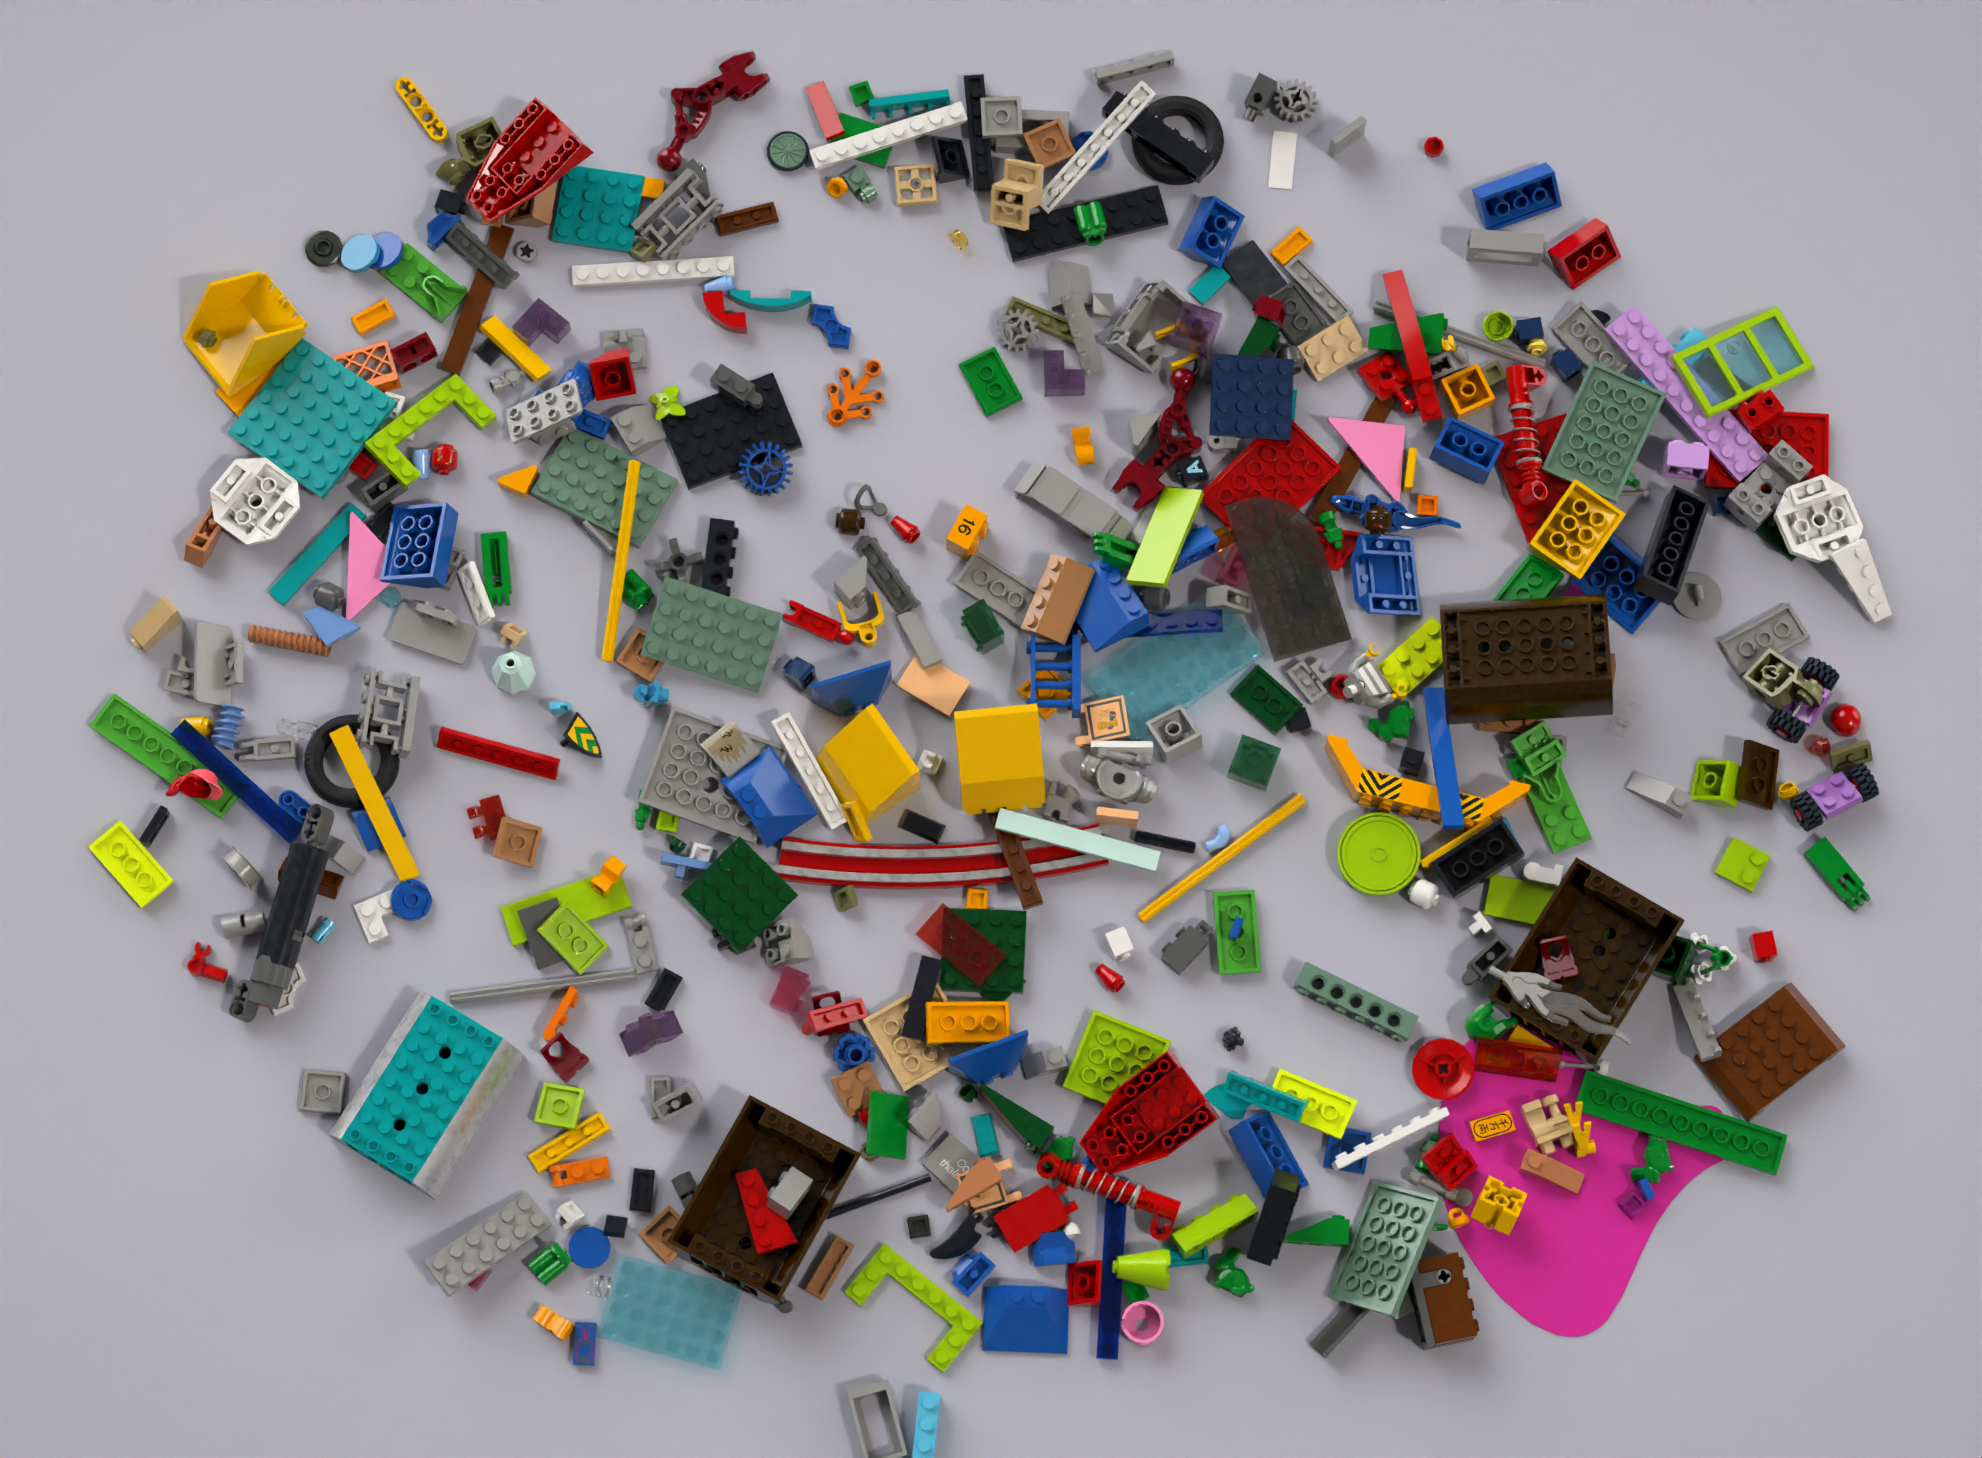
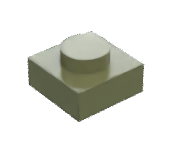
[629,238,658,263]
[1480,360,1507,387]
[833,885,858,912]

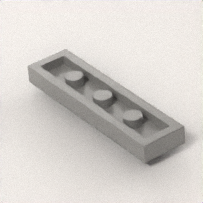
[1283,254,1353,323]

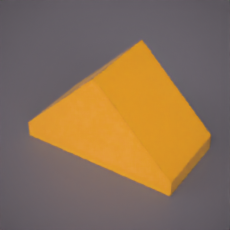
[497,465,539,499]

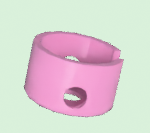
[1121,1301,1164,1346]

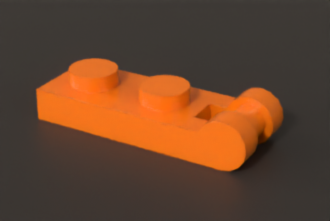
[543,986,580,1043]
[549,1156,611,1188]

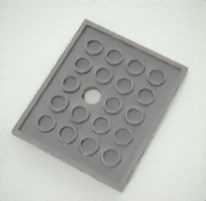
[638,706,787,845]

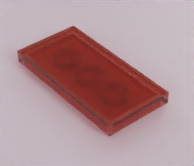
[916,903,1006,987]
[1473,1037,1563,1083]

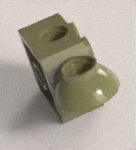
[436,116,502,185]
[1742,648,1824,709]

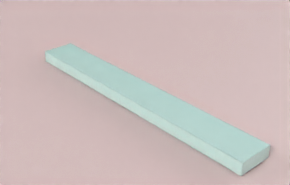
[995,808,1161,873]

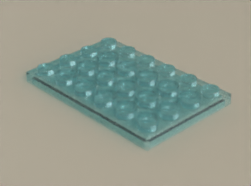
[597,1255,742,1371]

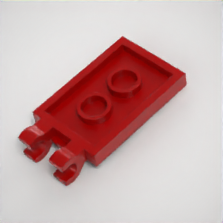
[993,1182,1079,1253]

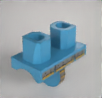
[633,681,670,709]

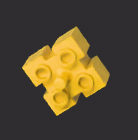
[1470,1175,1527,1235]

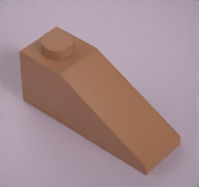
[184,505,223,568]
[1518,1149,1585,1194]
[946,1157,1003,1213]

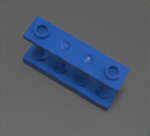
[1026,634,1081,718]

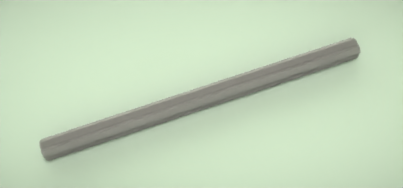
[1373,300,1546,369]
[449,969,636,1004]

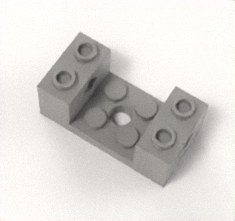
[1723,440,1813,532]

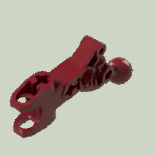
[656,51,770,172]
[1112,368,1202,513]

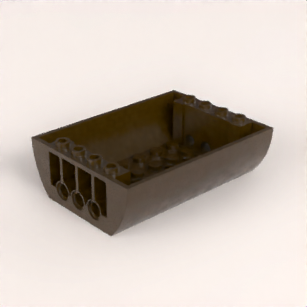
[1440,594,1613,725]
[1488,857,1685,1064]
[667,1095,861,1304]

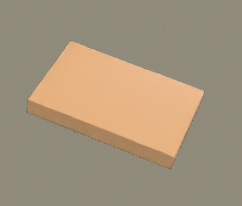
[896,655,971,717]

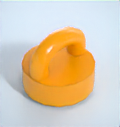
[826,177,848,198]
[1448,1208,1470,1230]

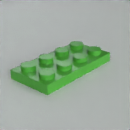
[1213,890,1261,976]

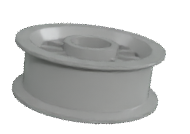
[221,845,264,890]

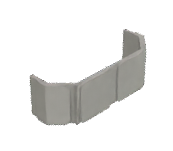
[1014,461,1133,540]

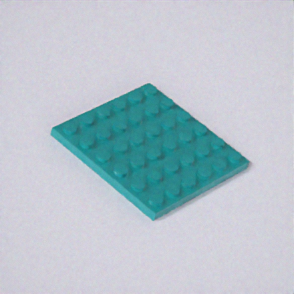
[227,338,397,500]

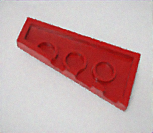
[735,1168,799,1255]

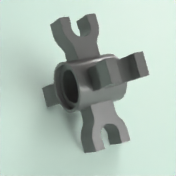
[654,538,704,583]

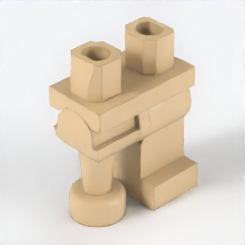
[1520,1094,1574,1156]

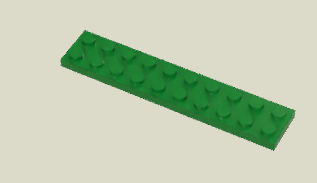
[1573,1070,1788,1176]

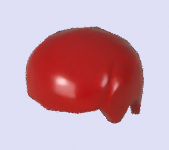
[1829,704,1861,737]

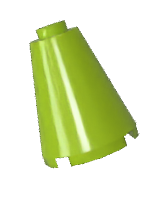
[1112,1248,1171,1291]

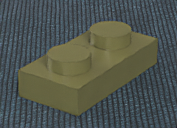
[1829,740,1873,773]

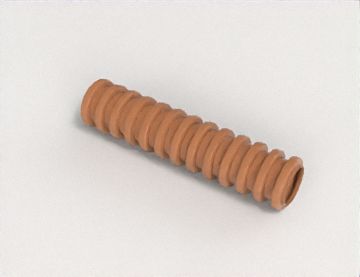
[248,624,332,657]

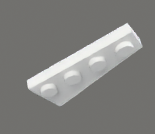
[1828,539,1892,623]

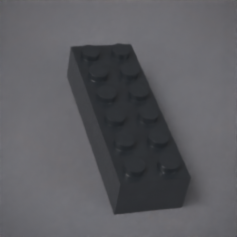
[1633,485,1710,606]

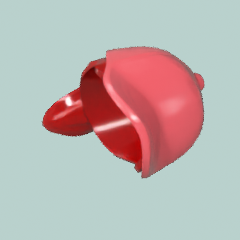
[165,769,223,800]

